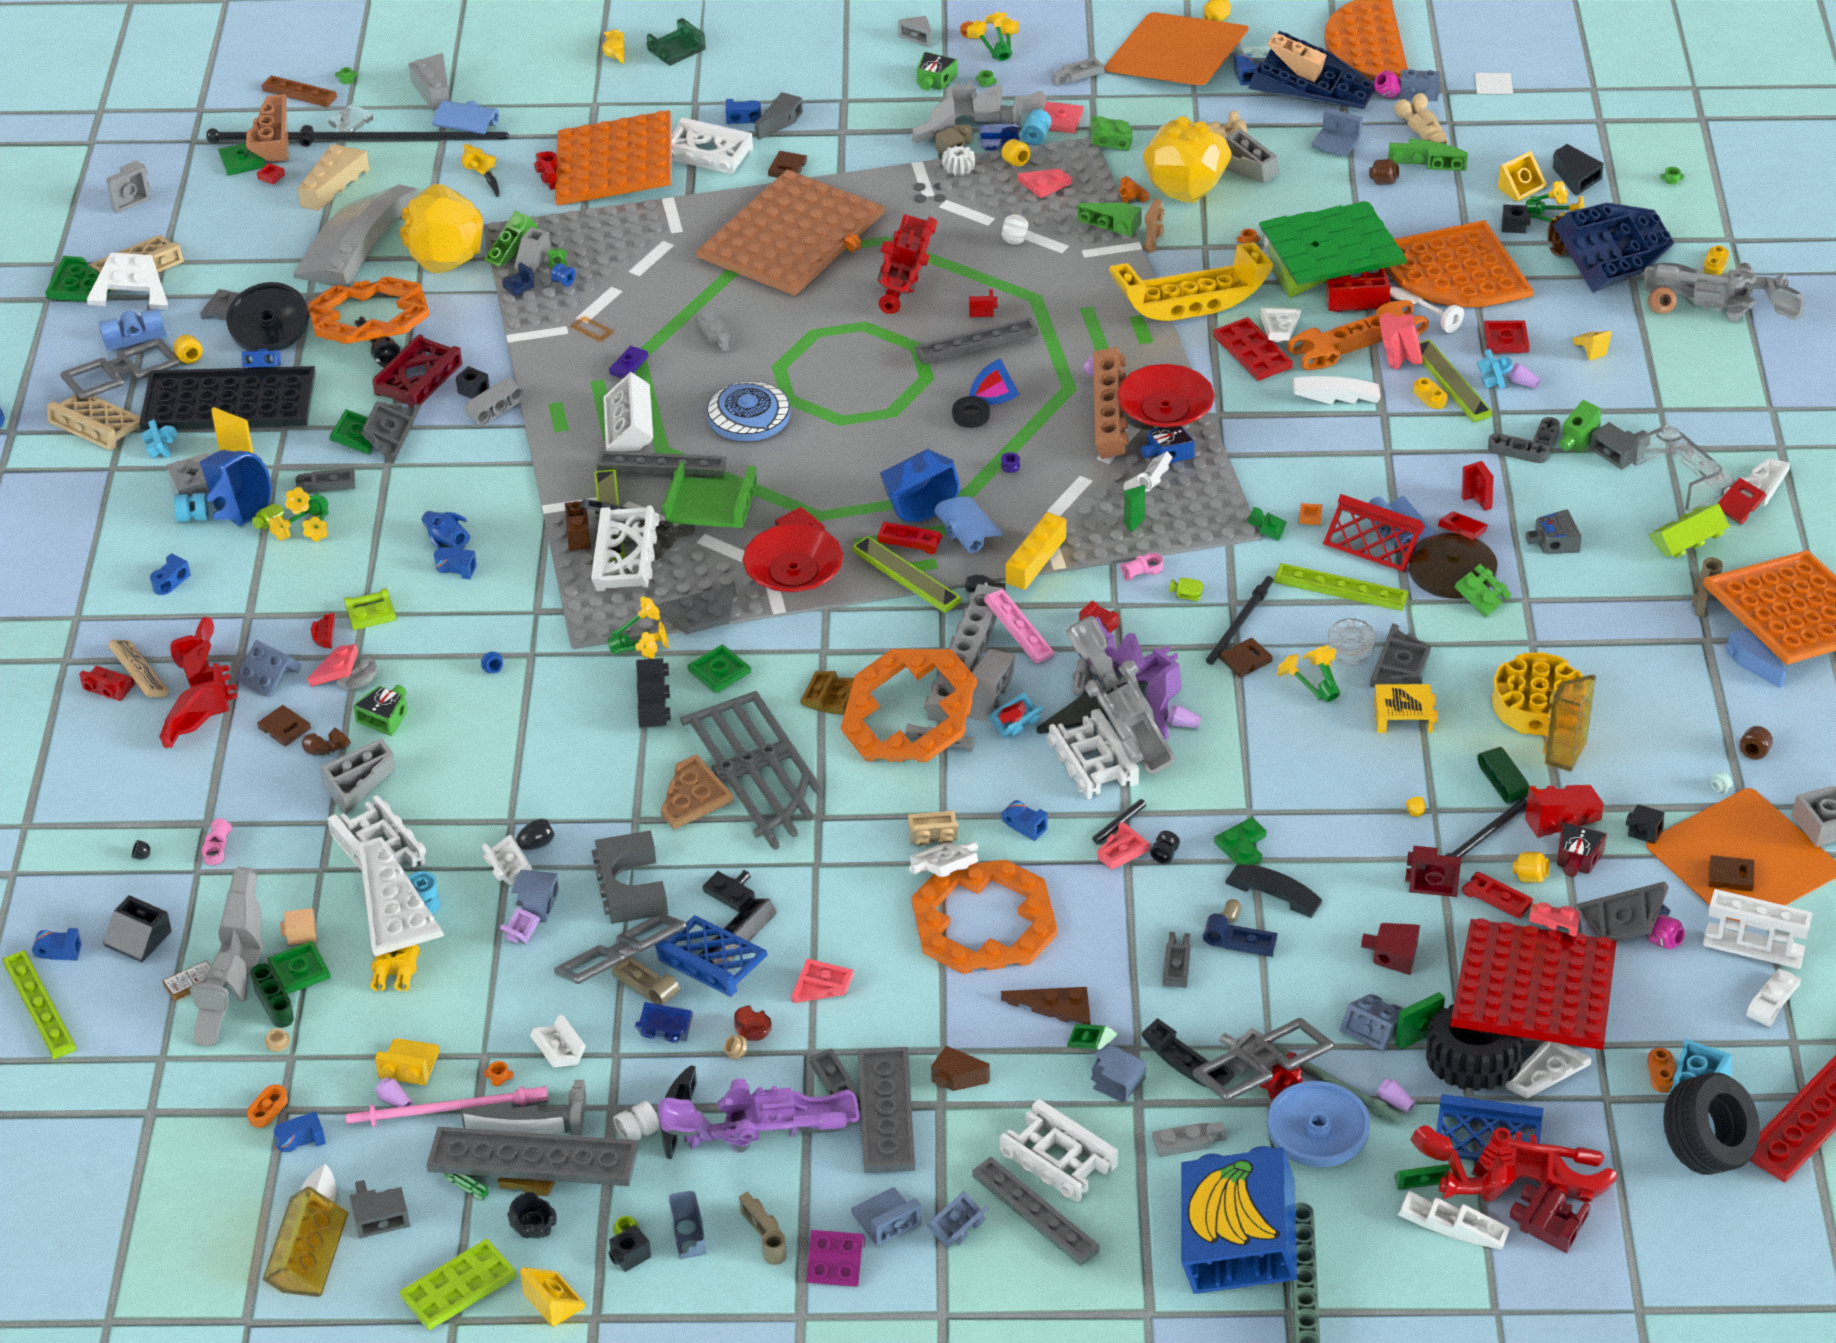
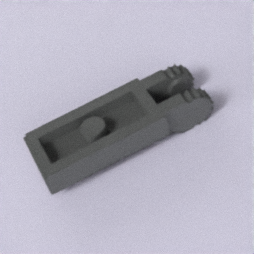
[295,468,355,494]
[1162,932,1191,988]
[809,1048,860,1103]

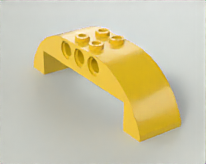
[1109,242,1273,321]

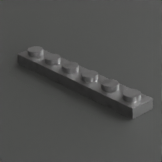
[915,317,1038,364]
[596,451,727,477]
[972,1157,1100,1266]

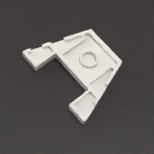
[87,253,168,310]

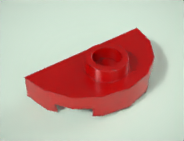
[310,613,335,649]

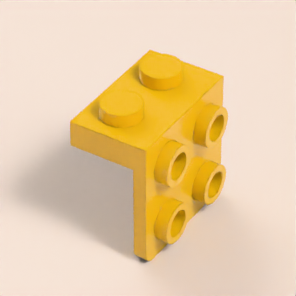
[375,1038,440,1086]

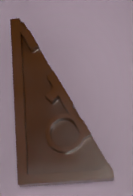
[1001,987,1091,1025]

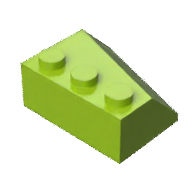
[1648,503,1730,558]

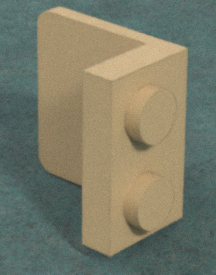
[908,811,958,846]

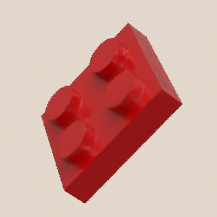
[1483,320,1529,354]

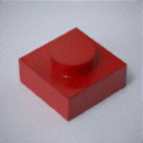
[257,163,285,185]
[999,701,1026,724]

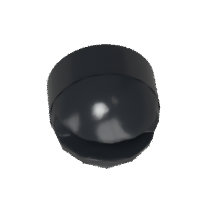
[131,840,150,860]

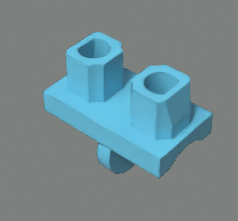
[1476,349,1513,390]
[141,419,177,458]

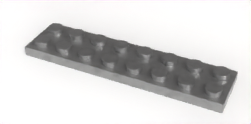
[426,1127,639,1186]

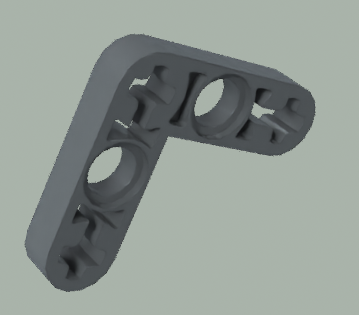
[1488,417,1560,463]

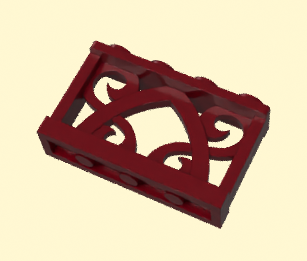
[372,334,462,408]

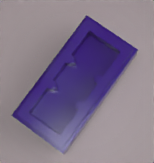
[609,345,649,379]

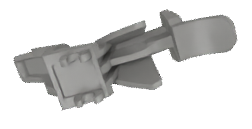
[912,82,1046,143]
[190,866,263,1046]

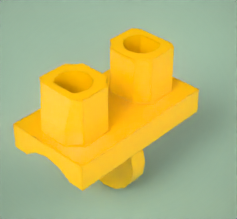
[461,144,496,175]

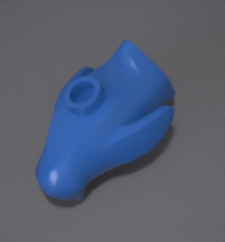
[421,511,471,549]

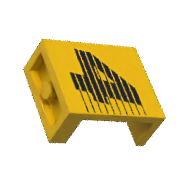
[1374,684,1438,733]

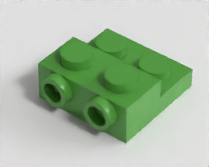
[1090,116,1133,151]

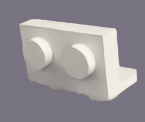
[481,835,532,886]
[530,1015,585,1068]

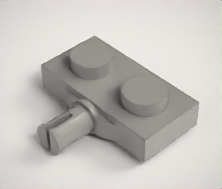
[1220,1028,1272,1076]
[566,1080,587,1135]

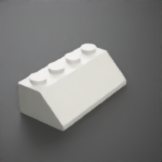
[603,372,653,452]

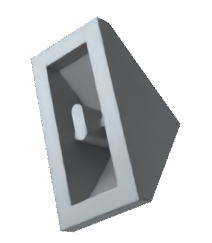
[898,16,932,48]

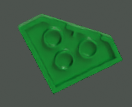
[45,256,111,302]

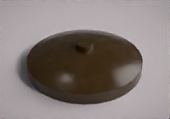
[1408,533,1498,599]

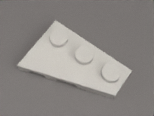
[1260,308,1301,342]
[1724,458,1789,506]
[1506,1041,1591,1099]

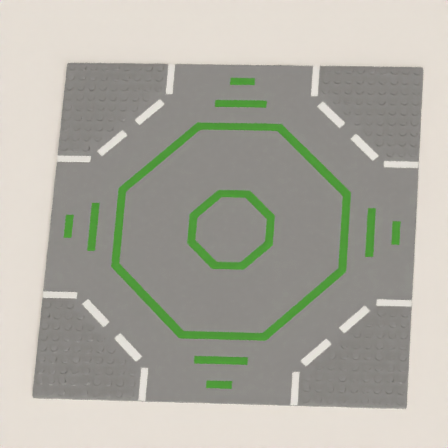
[483,137,1261,649]

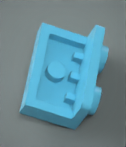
[988,692,1044,739]

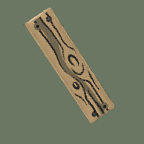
[108,640,169,697]

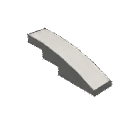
[461,1101,567,1134]

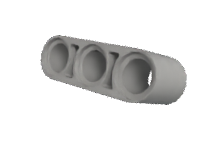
[464,377,525,425]

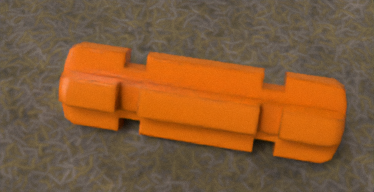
[1120,176,1150,203]

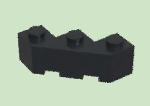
[636,658,671,728]

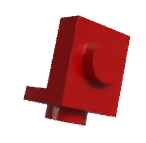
[969,289,998,318]

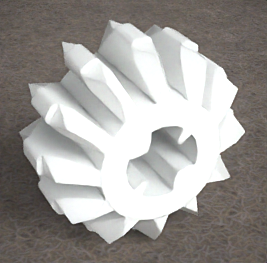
[942,145,975,176]

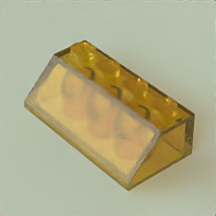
[1543,675,1596,772]
[262,1186,349,1297]

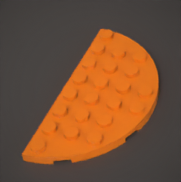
[1324,0,1408,81]

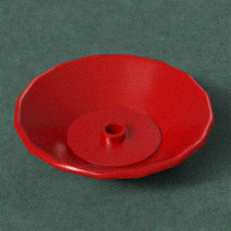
[1117,363,1215,427]
[742,523,844,593]

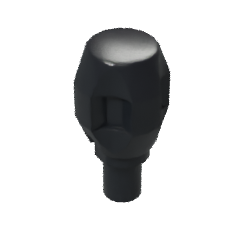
[965,574,1006,594]

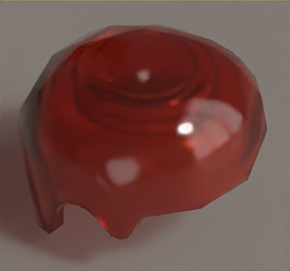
[734,1005,772,1041]

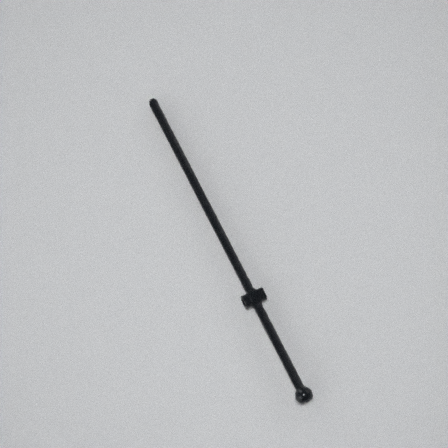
[206,125,509,147]

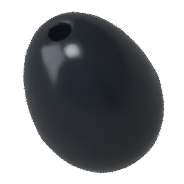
[516,818,555,850]

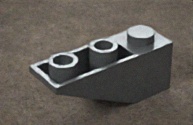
[755,92,803,140]

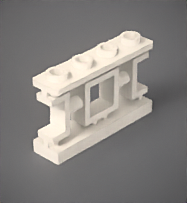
[1047,708,1139,800]
[327,795,426,872]
[1703,889,1813,969]
[999,1099,1118,1202]

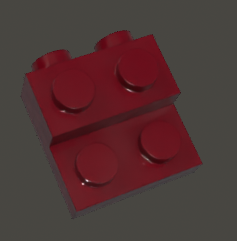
[1405,845,1461,897]

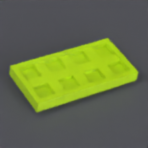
[399,1238,517,1331]

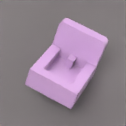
[499,907,540,944]

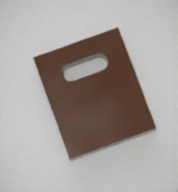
[768,151,807,178]
[1219,637,1273,678]
[257,705,311,747]
[1709,855,1754,892]

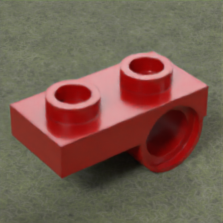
[534,151,558,190]

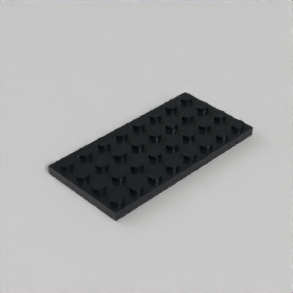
[139,366,316,430]

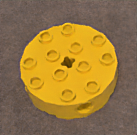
[1491,652,1586,737]

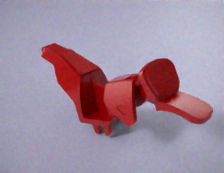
[159,617,238,748]

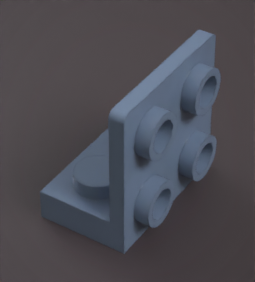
[1312,108,1363,157]
[235,640,302,696]
[1339,994,1404,1051]
[851,1187,921,1247]

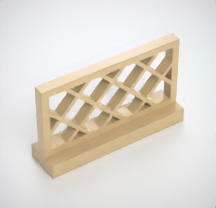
[89,235,184,292]
[47,394,140,451]

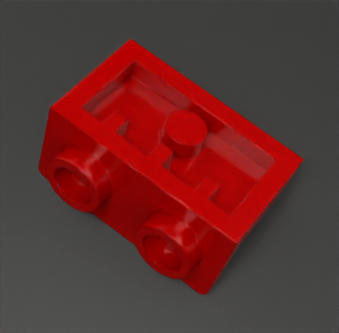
[1461,461,1494,511]
[79,666,135,701]

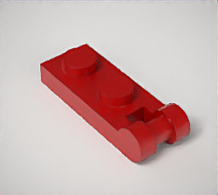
[877,522,942,555]
[1462,872,1533,919]

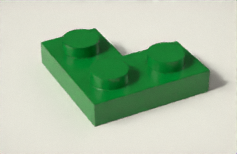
[1214,817,1267,865]

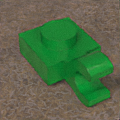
[1247,507,1287,541]

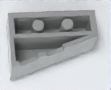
[408,53,450,111]
[1225,128,1279,183]
[967,649,1015,723]
[321,738,394,815]

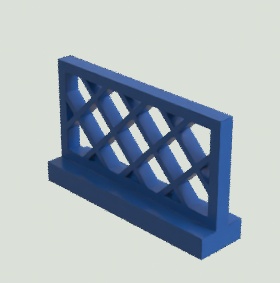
[655,915,768,997]
[1437,1094,1544,1161]

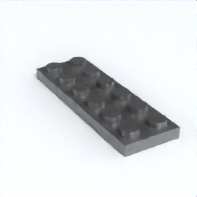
[858,1047,915,1173]

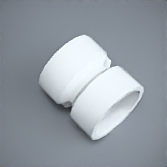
[613,1101,660,1141]

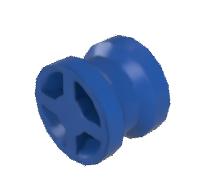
[551,263,576,287]

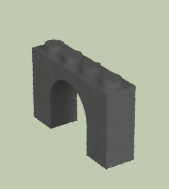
[592,830,668,924]

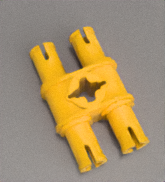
[370,944,420,992]

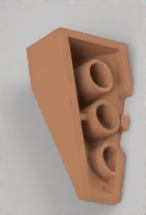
[246,94,289,162]

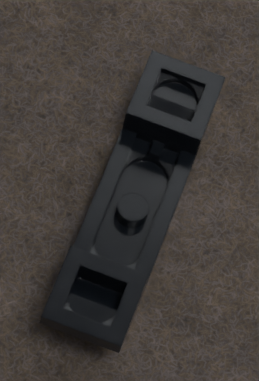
[1225,865,1322,918]
[1141,1018,1236,1088]
[660,1065,697,1159]

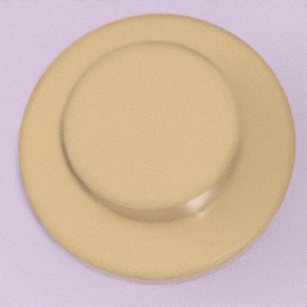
[265,1028,290,1052]
[724,1035,747,1060]

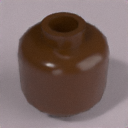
[1369,159,1399,185]
[1739,726,1773,760]

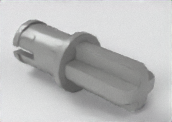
[1072,658,1091,695]

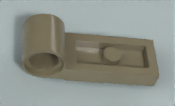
[1692,557,1723,617]
[612,956,680,1007]
[739,1192,786,1265]

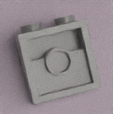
[106,160,151,213]

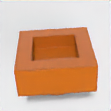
[1299,503,1322,525]

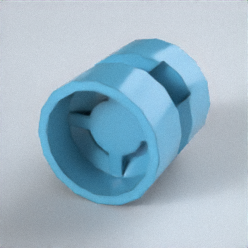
[1021,109,1052,145]
[174,492,209,522]
[408,871,440,914]

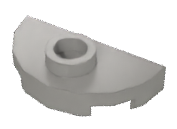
[336,656,378,690]

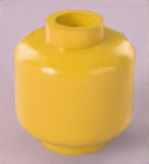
[1203,0,1231,22]
[1002,139,1030,167]
[173,334,203,364]
[1513,852,1550,883]

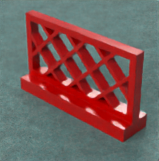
[1323,494,1425,572]

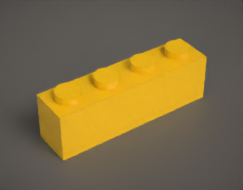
[1005,512,1066,590]

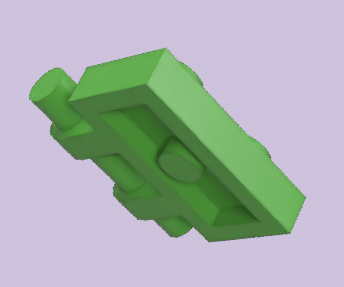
[1454,564,1512,617]

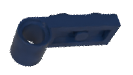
[1203,913,1278,957]

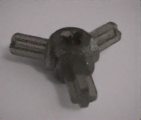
[638,520,695,560]

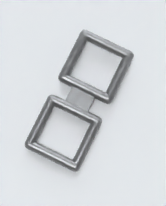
[60,338,181,400]
[554,913,687,984]
[1193,1018,1335,1101]

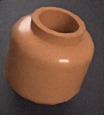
[1647,287,1677,314]

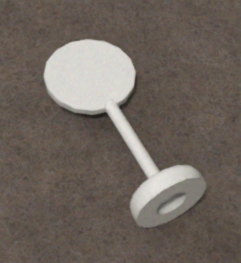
[1390,287,1464,333]

